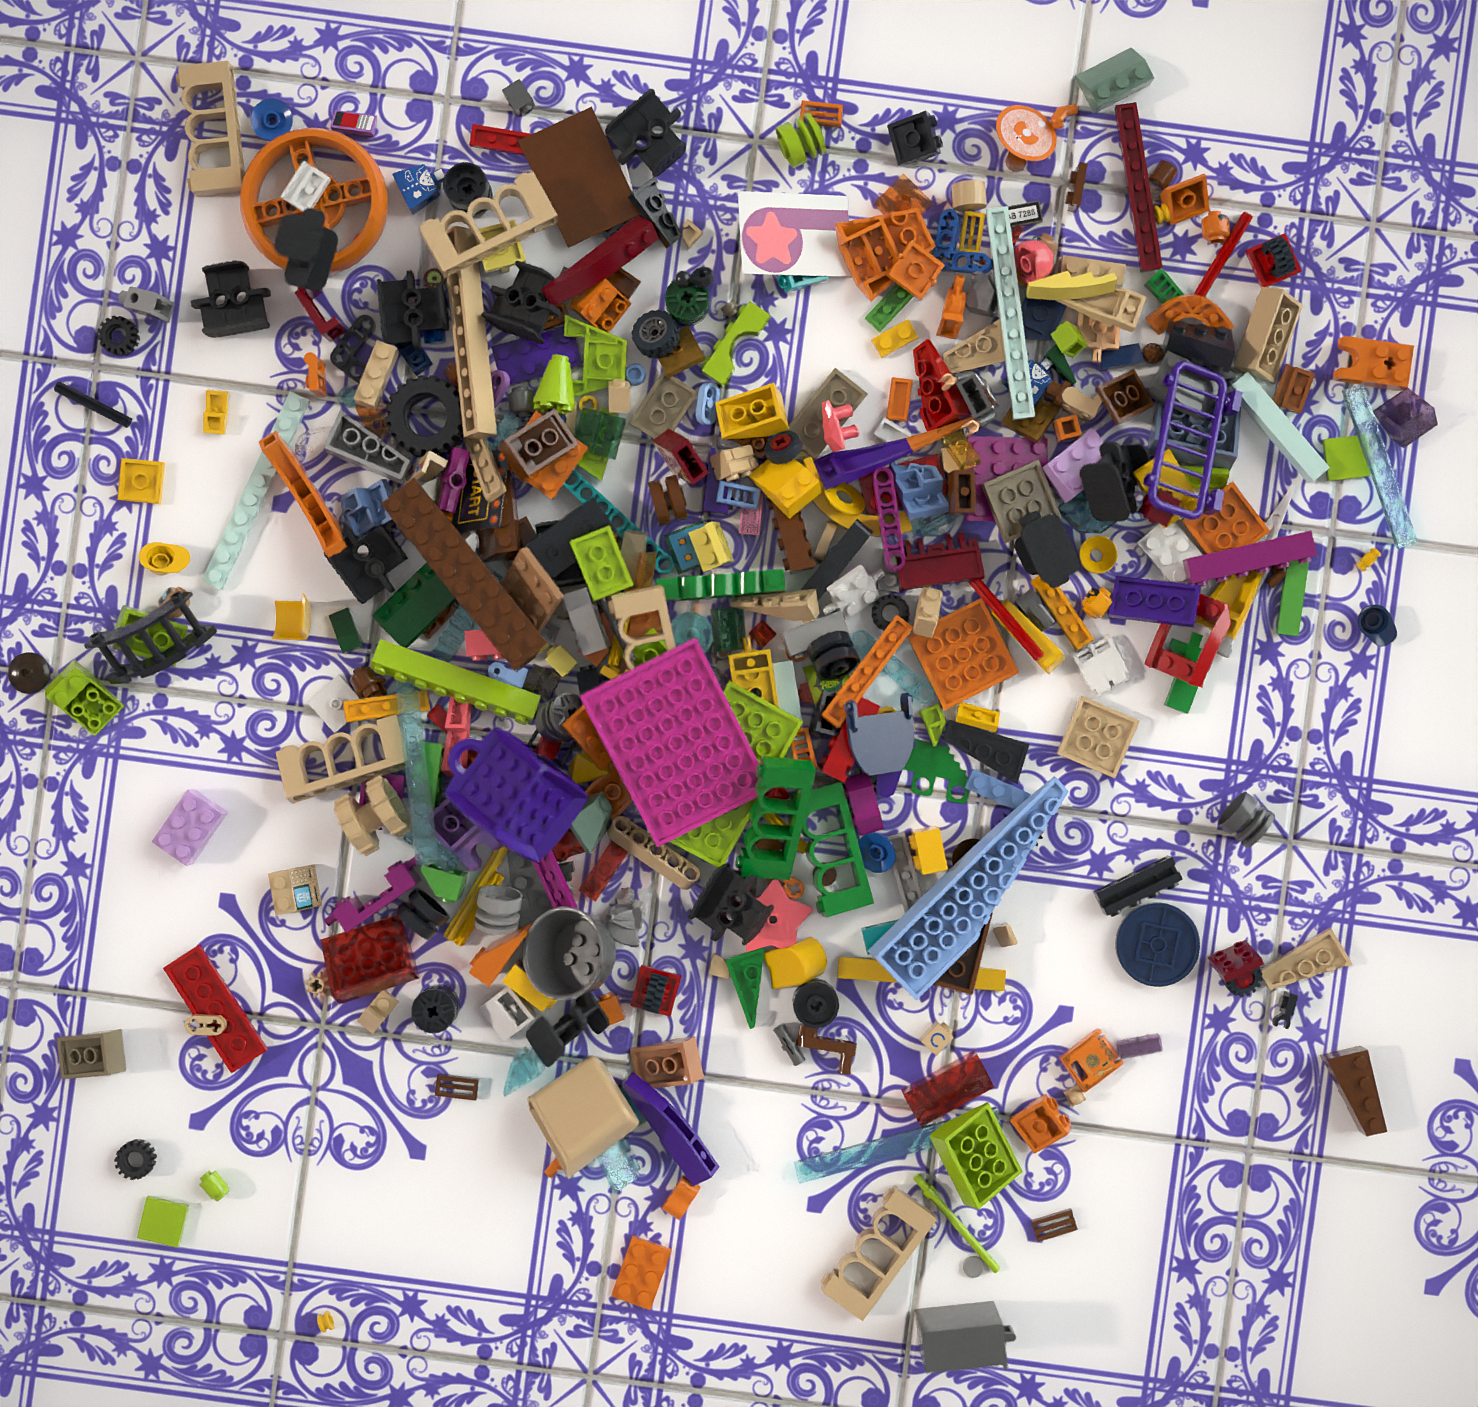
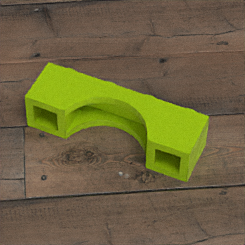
[701,301,771,388]

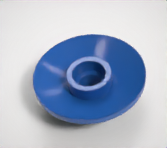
[250,98,293,141]
[858,833,896,873]

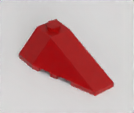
[913,339,972,432]

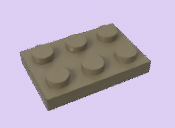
[629,370,698,439]

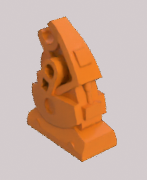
[936,274,966,340]

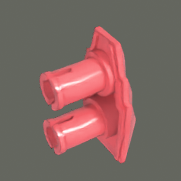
[822,400,859,452]

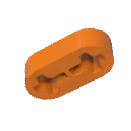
[766,876,805,899]

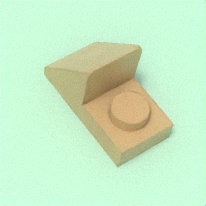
[357,988,400,1034]

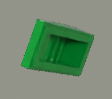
[1144,268,1184,304]

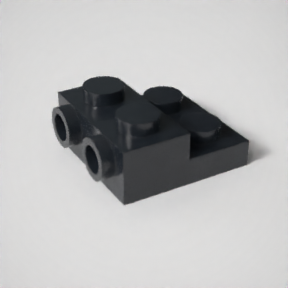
[887,110,943,167]

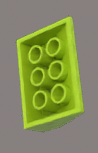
[929,1102,1023,1210]

